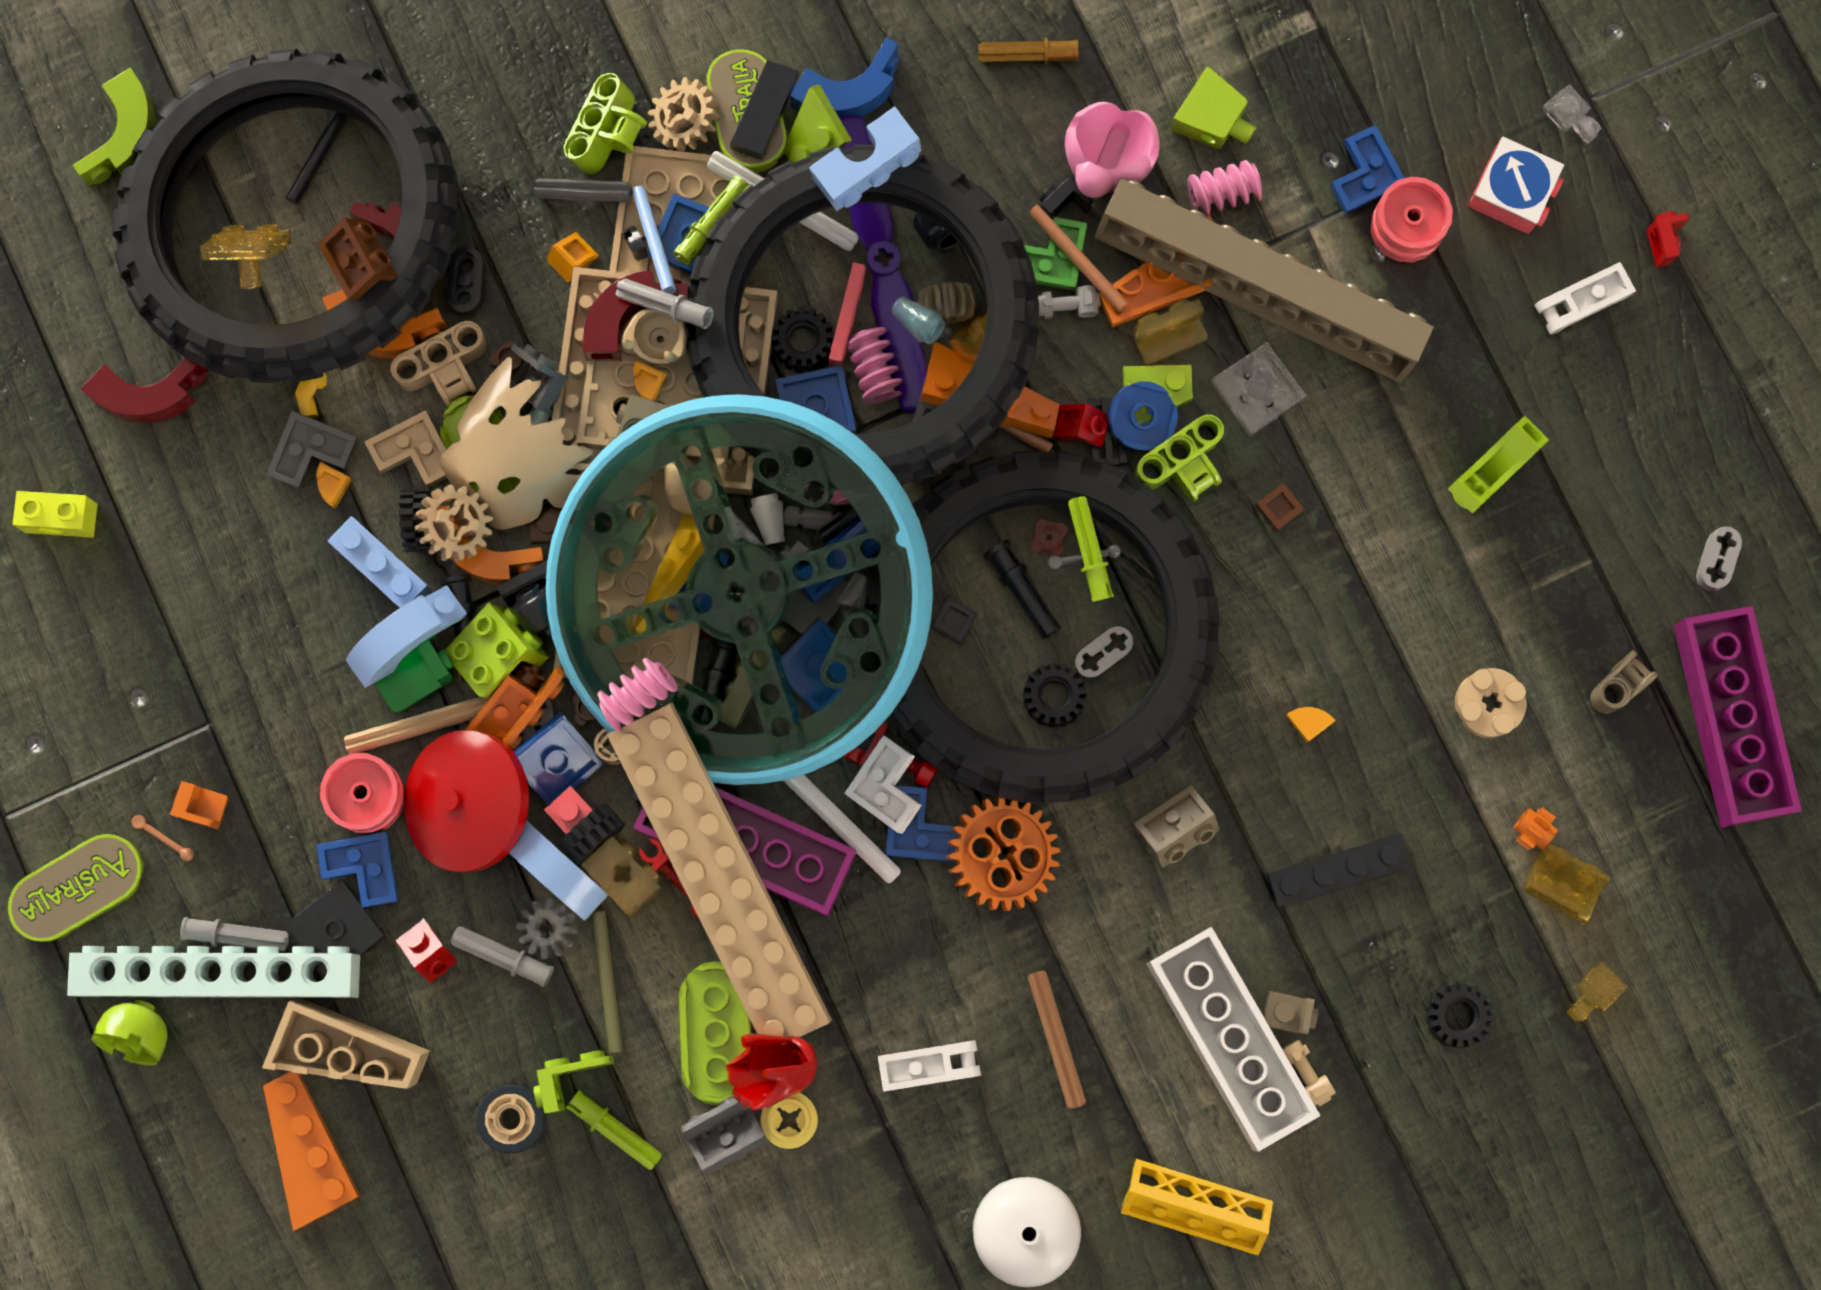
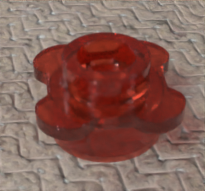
[1031,519,1068,556]

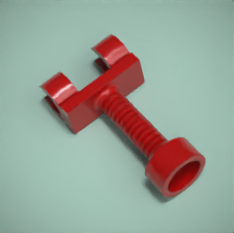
[842,713,938,789]
[639,839,699,920]

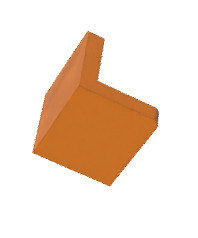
[170,781,229,830]

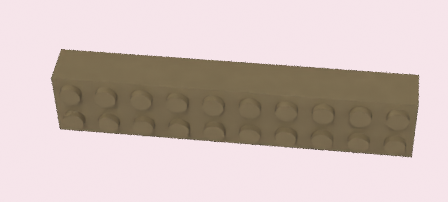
[1094,178,1434,383]

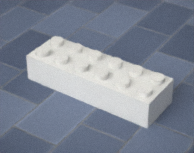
[1146,927,1320,1152]

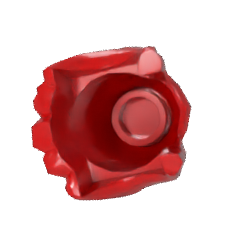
[726,1034,818,1110]

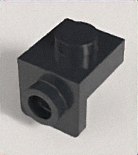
[1040,177,1093,220]

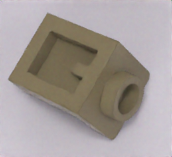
[1263,991,1318,1035]

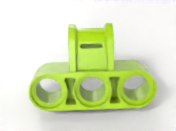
[564,73,647,175]
[1134,415,1224,502]

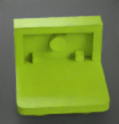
[445,602,549,698]
[534,1050,615,1114]

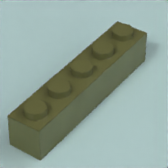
[717,620,787,729]

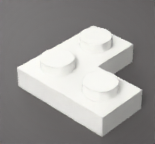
[844,735,922,834]

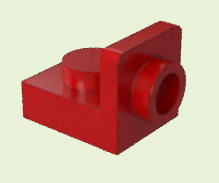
[1646,211,1690,268]
[1052,403,1108,447]

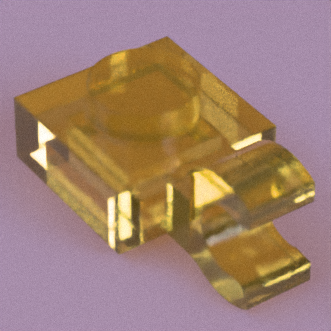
[1566,962,1628,1023]

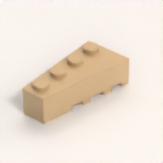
[262,998,430,1089]

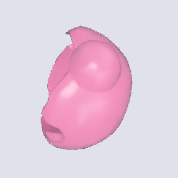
[1065,102,1160,198]

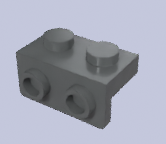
[510,344,567,413]
[680,1096,768,1176]

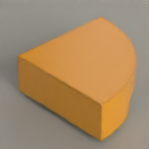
[633,360,668,402]
[316,462,352,509]
[1285,707,1336,743]

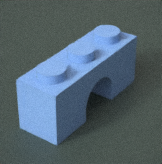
[809,107,922,211]
[328,516,433,608]

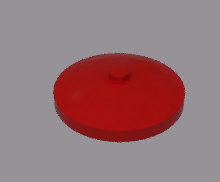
[404,730,529,872]

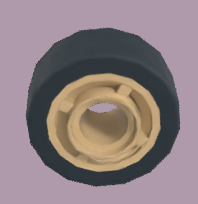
[477,1085,547,1153]

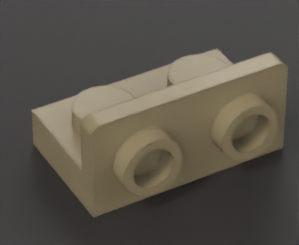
[1134,785,1219,868]

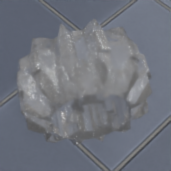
[517,898,578,959]

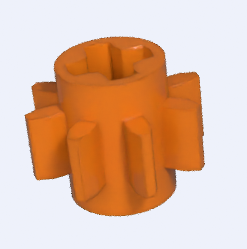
[1513,807,1558,851]

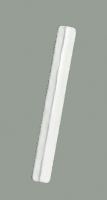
[707,151,859,251]
[768,752,901,884]

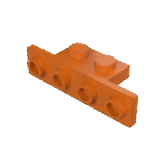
[466,666,565,751]

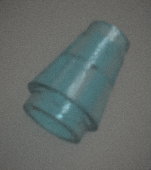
[892,296,945,344]

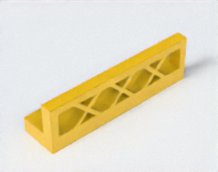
[1121,1159,1273,1255]

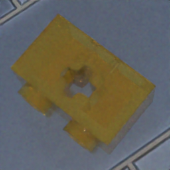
[581,836,662,919]

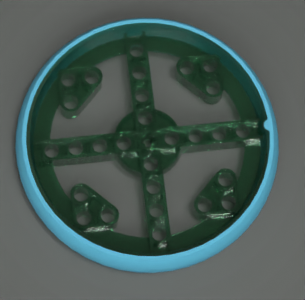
[546,394,933,785]

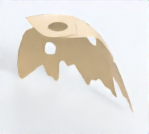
[440,357,613,530]

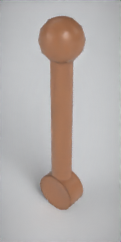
[132,815,194,862]

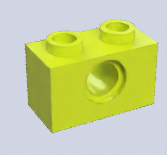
[12,491,98,538]

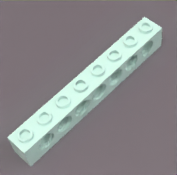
[67,946,360,998]

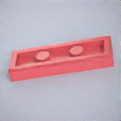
[829,262,866,368]

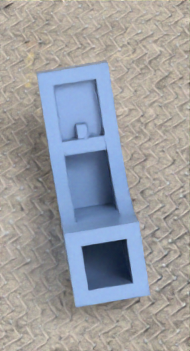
[346,585,467,688]
[509,820,609,921]

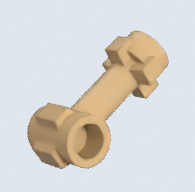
[1282,1040,1336,1107]

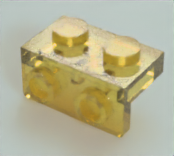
[1132,299,1208,366]
[1522,843,1611,924]

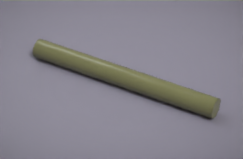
[592,911,623,1054]

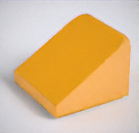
[547,232,599,283]

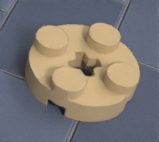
[1455,668,1527,738]

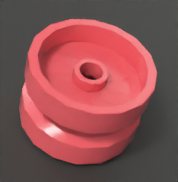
[1370,177,1453,263]
[320,753,405,834]

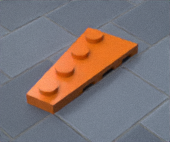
[1099,215,1213,328]
[920,341,1060,438]
[263,1071,361,1231]

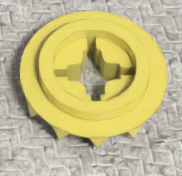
[761,1093,818,1149]

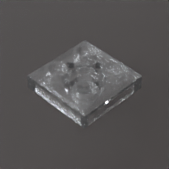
[1210,342,1307,437]

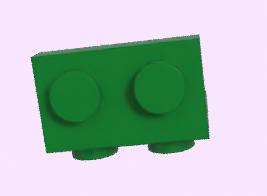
[375,635,455,713]

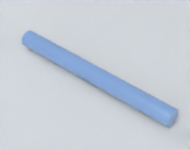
[632,186,676,295]

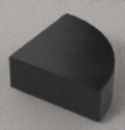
[623,225,648,261]

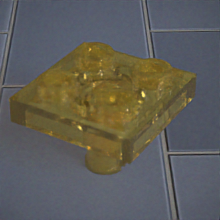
[200,224,292,289]

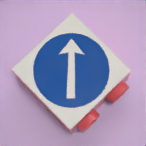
[1467,136,1564,235]

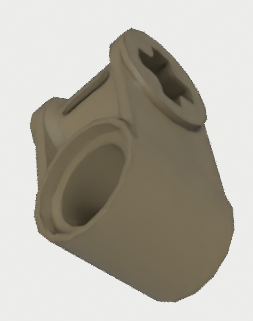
[1590,650,1658,714]

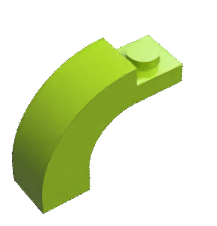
[73,67,157,187]
[1448,416,1549,514]

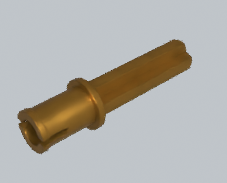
[978,38,1078,65]

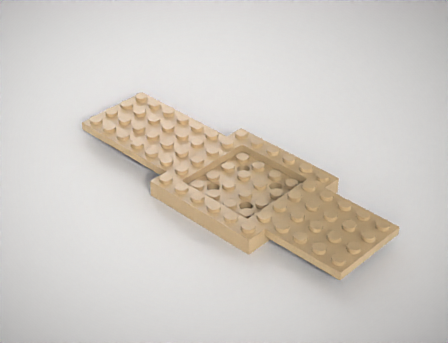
[552,146,778,694]

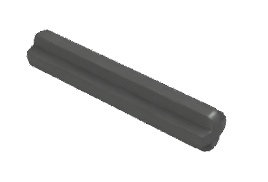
[534,178,632,202]

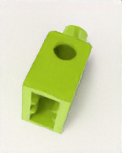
[1170,67,1257,149]

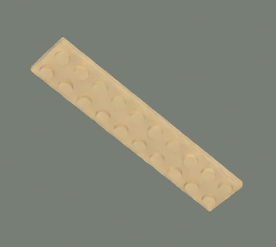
[607,702,832,1045]

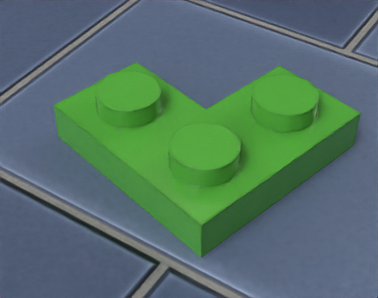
[1024,217,1087,291]

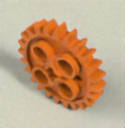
[946,798,1061,911]

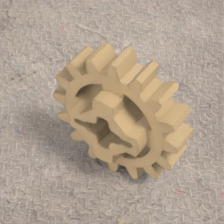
[648,77,720,152]
[415,485,493,562]

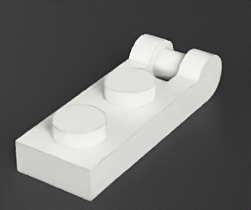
[1534,262,1636,335]
[878,1040,981,1092]

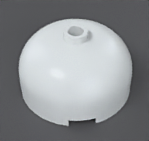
[973,1177,1081,1287]

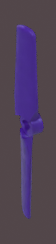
[839,115,927,413]

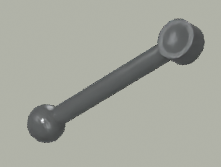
[1048,545,1121,571]

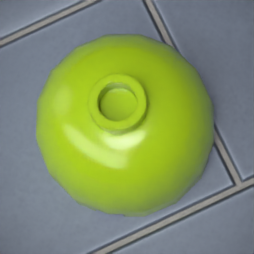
[91,1000,168,1066]

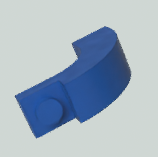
[790,37,901,117]

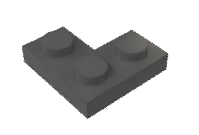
[266,411,358,488]

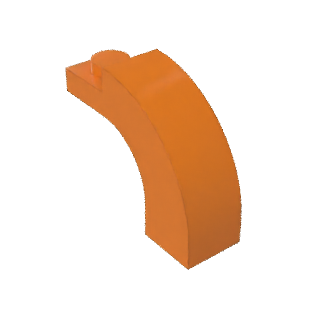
[322,290,448,360]
[435,505,546,585]

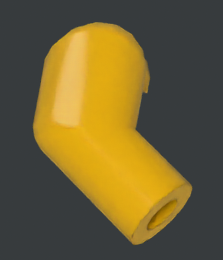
[295,373,327,419]

